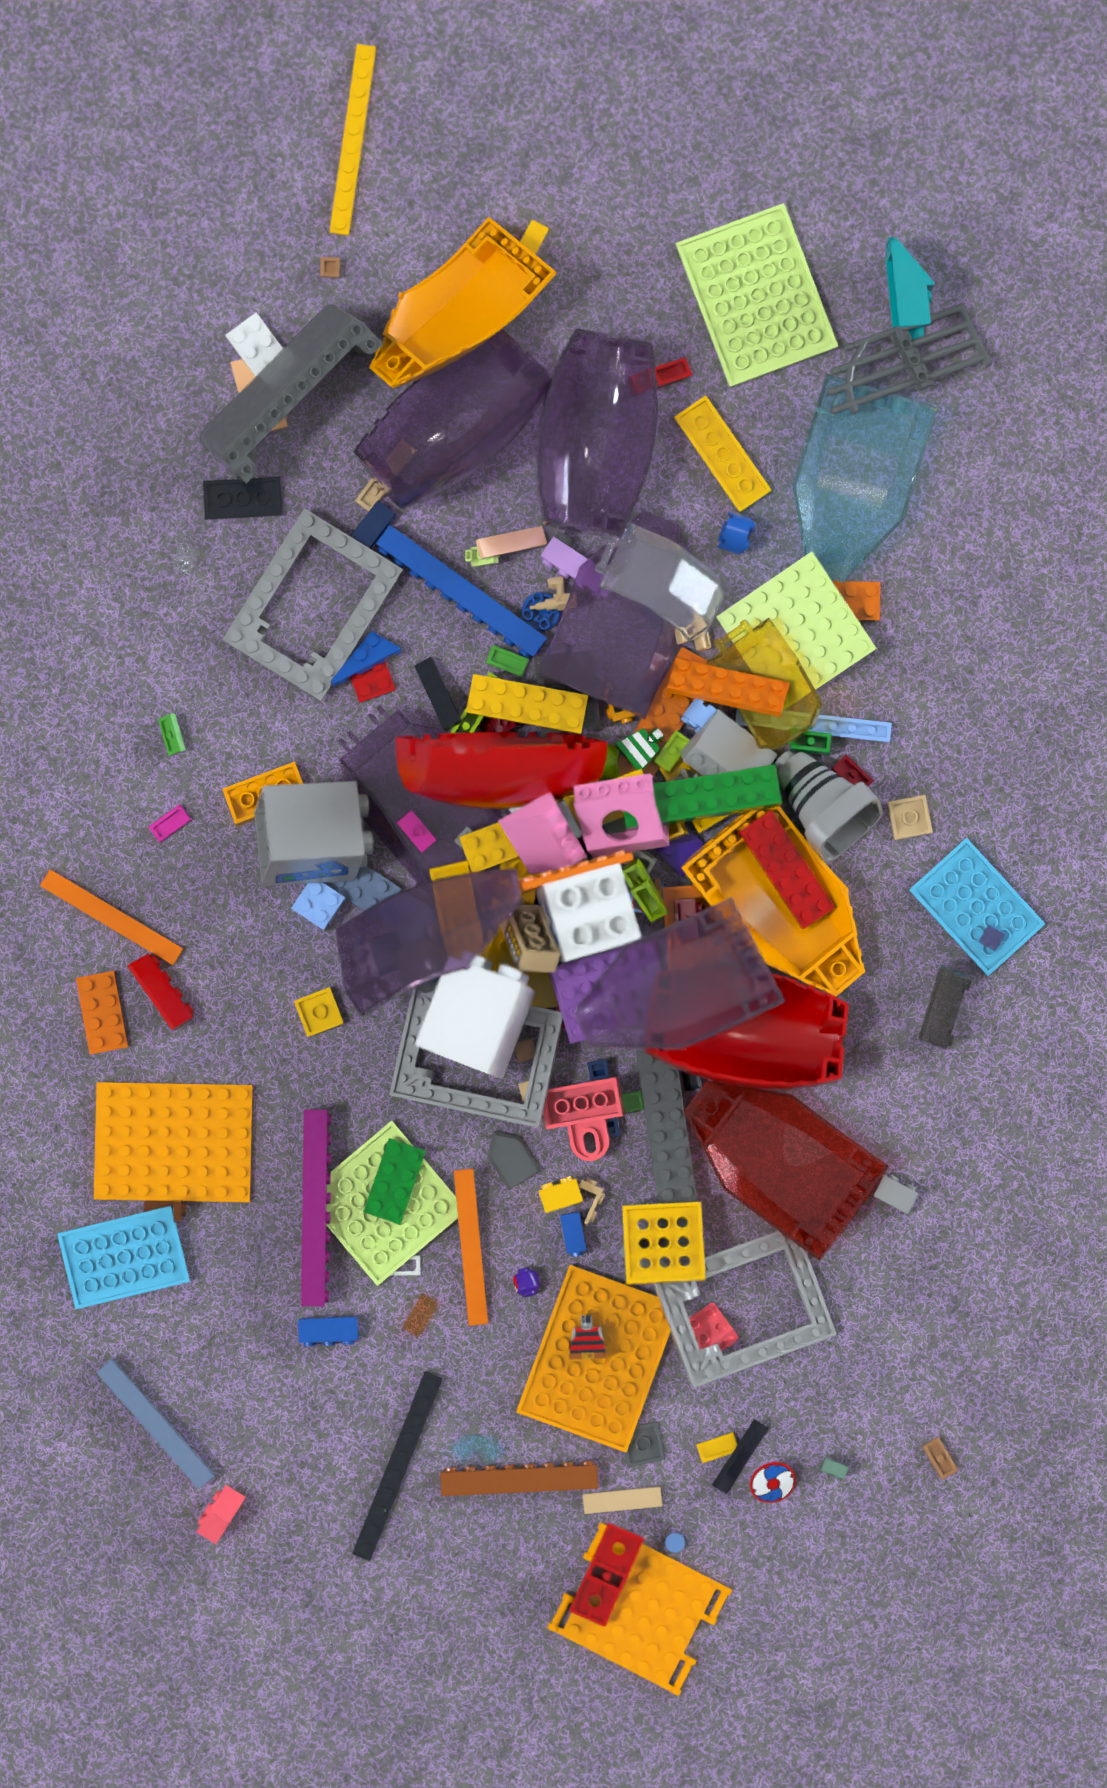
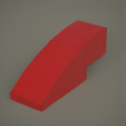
[628,357,692,397]

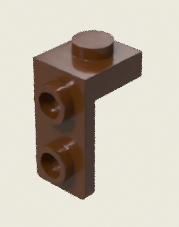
[144,1200,187,1221]

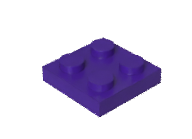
[655,825,704,877]

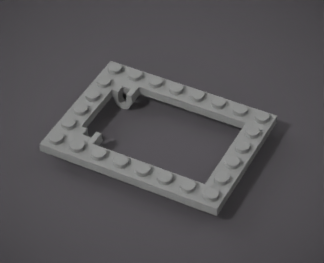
[222,508,403,701]
[389,987,563,1128]
[653,1224,837,1389]

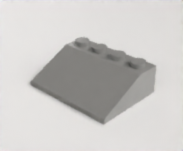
[680,709,777,776]

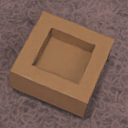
[320,257,340,278]
[515,1039,536,1062]

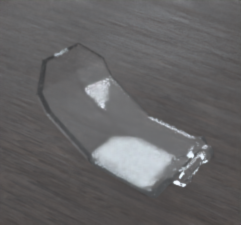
[594,523,725,641]

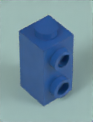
[560,1212,586,1257]

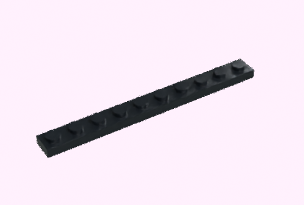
[352,1371,443,1561]

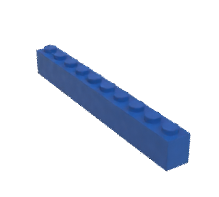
[376,525,547,659]

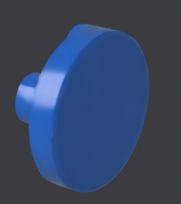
[522,592,560,631]

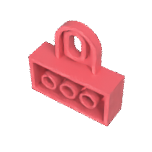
[543,1077,626,1161]

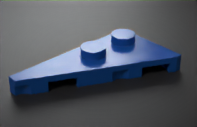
[330,631,402,687]

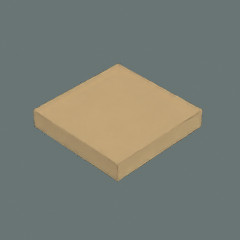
[887,795,933,840]

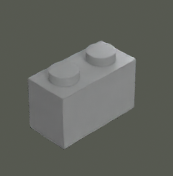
[872,1174,919,1214]

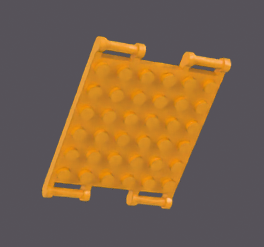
[547,1522,733,1696]

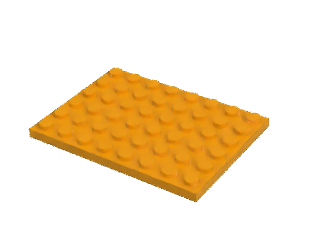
[94,1082,253,1202]
[516,1265,671,1453]

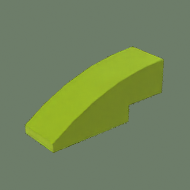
[621,858,668,922]

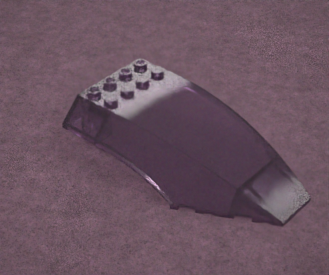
[538,510,685,719]
[335,869,522,1017]
[573,897,785,1049]

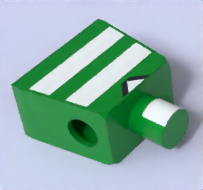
[616,728,664,771]

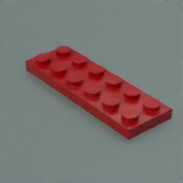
[738,810,835,929]

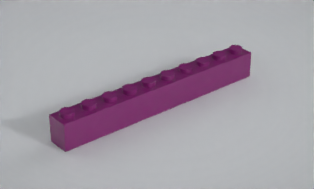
[301,1110,332,1307]

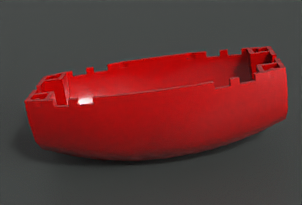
[396,732,607,809]
[642,967,849,1089]

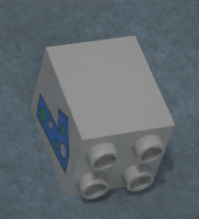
[254,781,373,886]

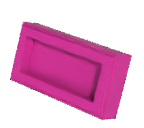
[148,804,191,843]

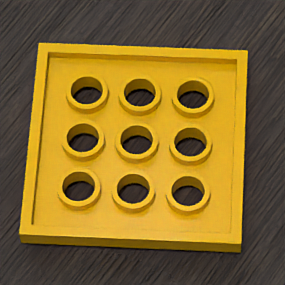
[622,1202,705,1285]

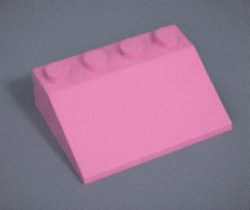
[499,793,587,874]

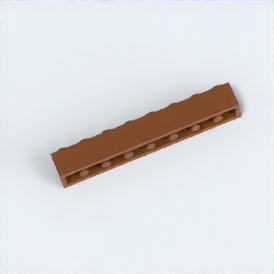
[440,1461,598,1496]

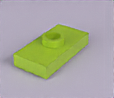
[653,730,690,773]

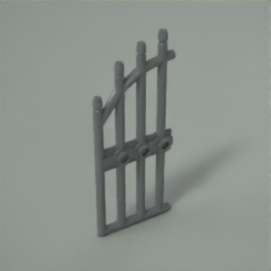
[827,303,992,415]

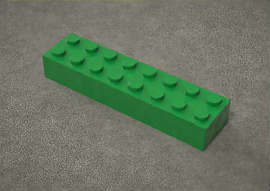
[623,764,782,831]

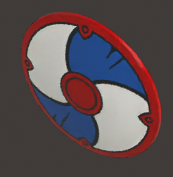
[750,1462,796,1503]

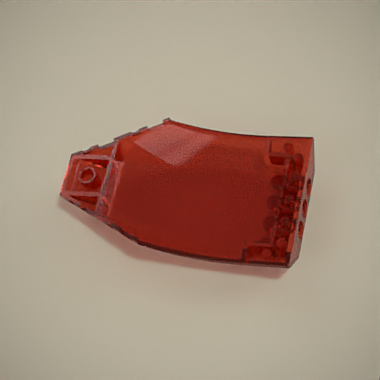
[684,1080,889,1261]

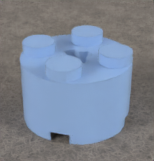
[681,699,716,733]

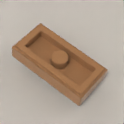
[921,1436,958,1480]

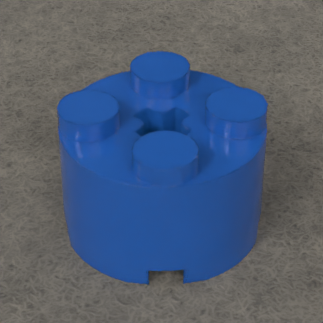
[717,511,755,555]

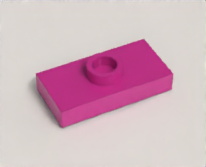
[396,810,436,853]

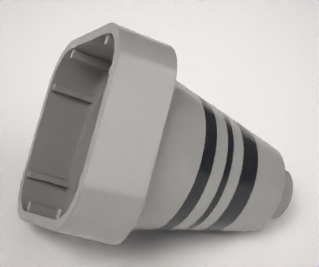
[775,750,883,863]

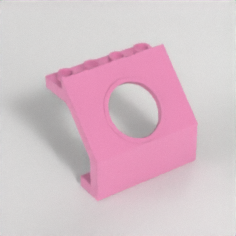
[574,774,670,858]

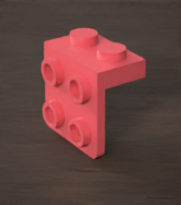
[689,1303,739,1351]

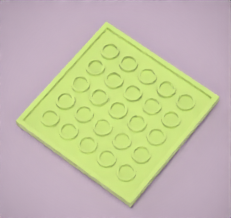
[716,551,877,711]
[327,1121,458,1286]

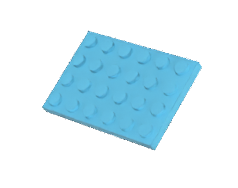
[909,838,1045,976]
[57,1205,190,1309]

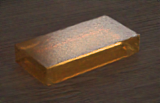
[402,1294,438,1337]

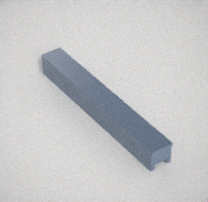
[97,1358,216,1489]

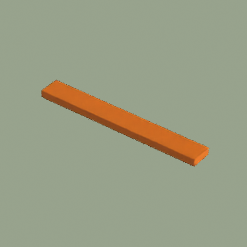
[40,870,183,965]
[453,1168,488,1326]

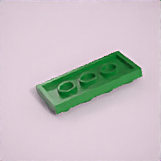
[363,1138,426,1225]

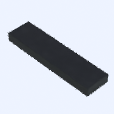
[414,656,462,731]
[712,1419,769,1494]

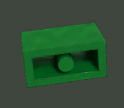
[789,729,832,756]

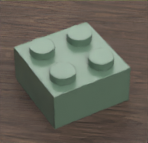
[820,1457,849,1480]

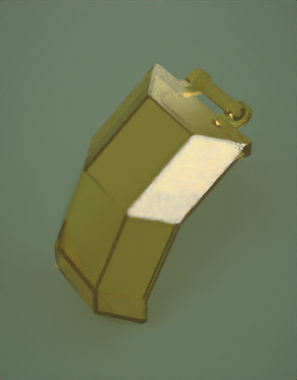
[707,618,822,749]

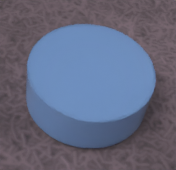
[665,1532,685,1553]

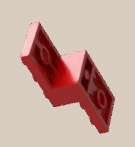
[569,1522,645,1627]

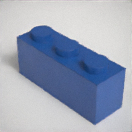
[298,1316,358,1346]

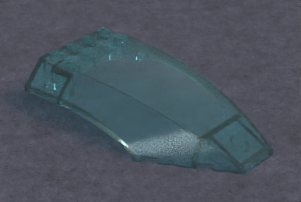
[792,374,938,583]

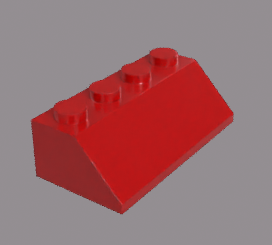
[127,953,194,1031]

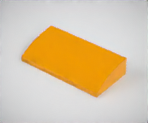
[222,762,303,827]

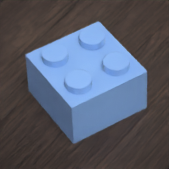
[291,883,346,931]

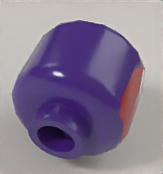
[513,1267,540,1297]

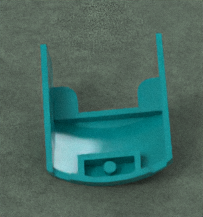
[885,236,935,339]

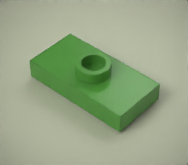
[158,713,185,756]

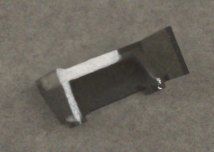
[914,965,972,1050]

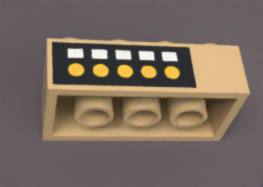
[499,903,560,973]

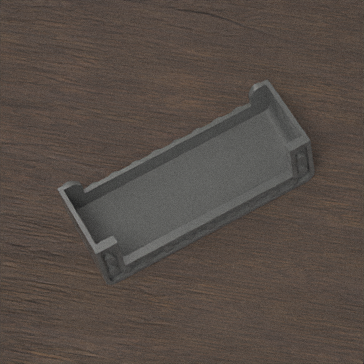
[199,304,383,483]

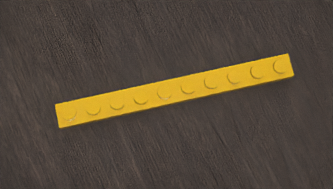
[329,44,376,236]

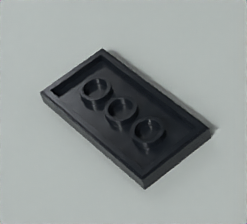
[203,477,282,520]

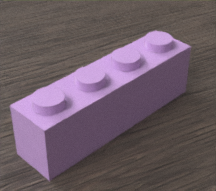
[541,536,618,601]

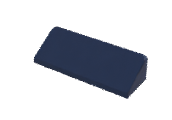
[350,501,396,549]

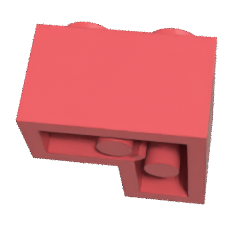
[197,1485,246,1544]

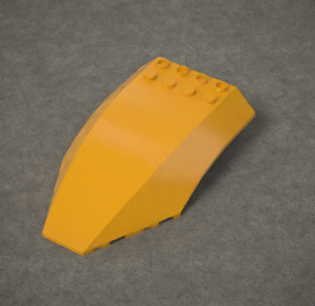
[369,217,557,388]
[681,807,865,996]

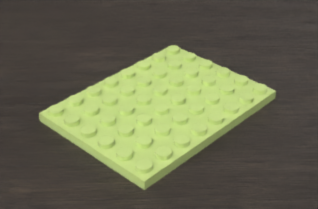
[675,203,838,388]

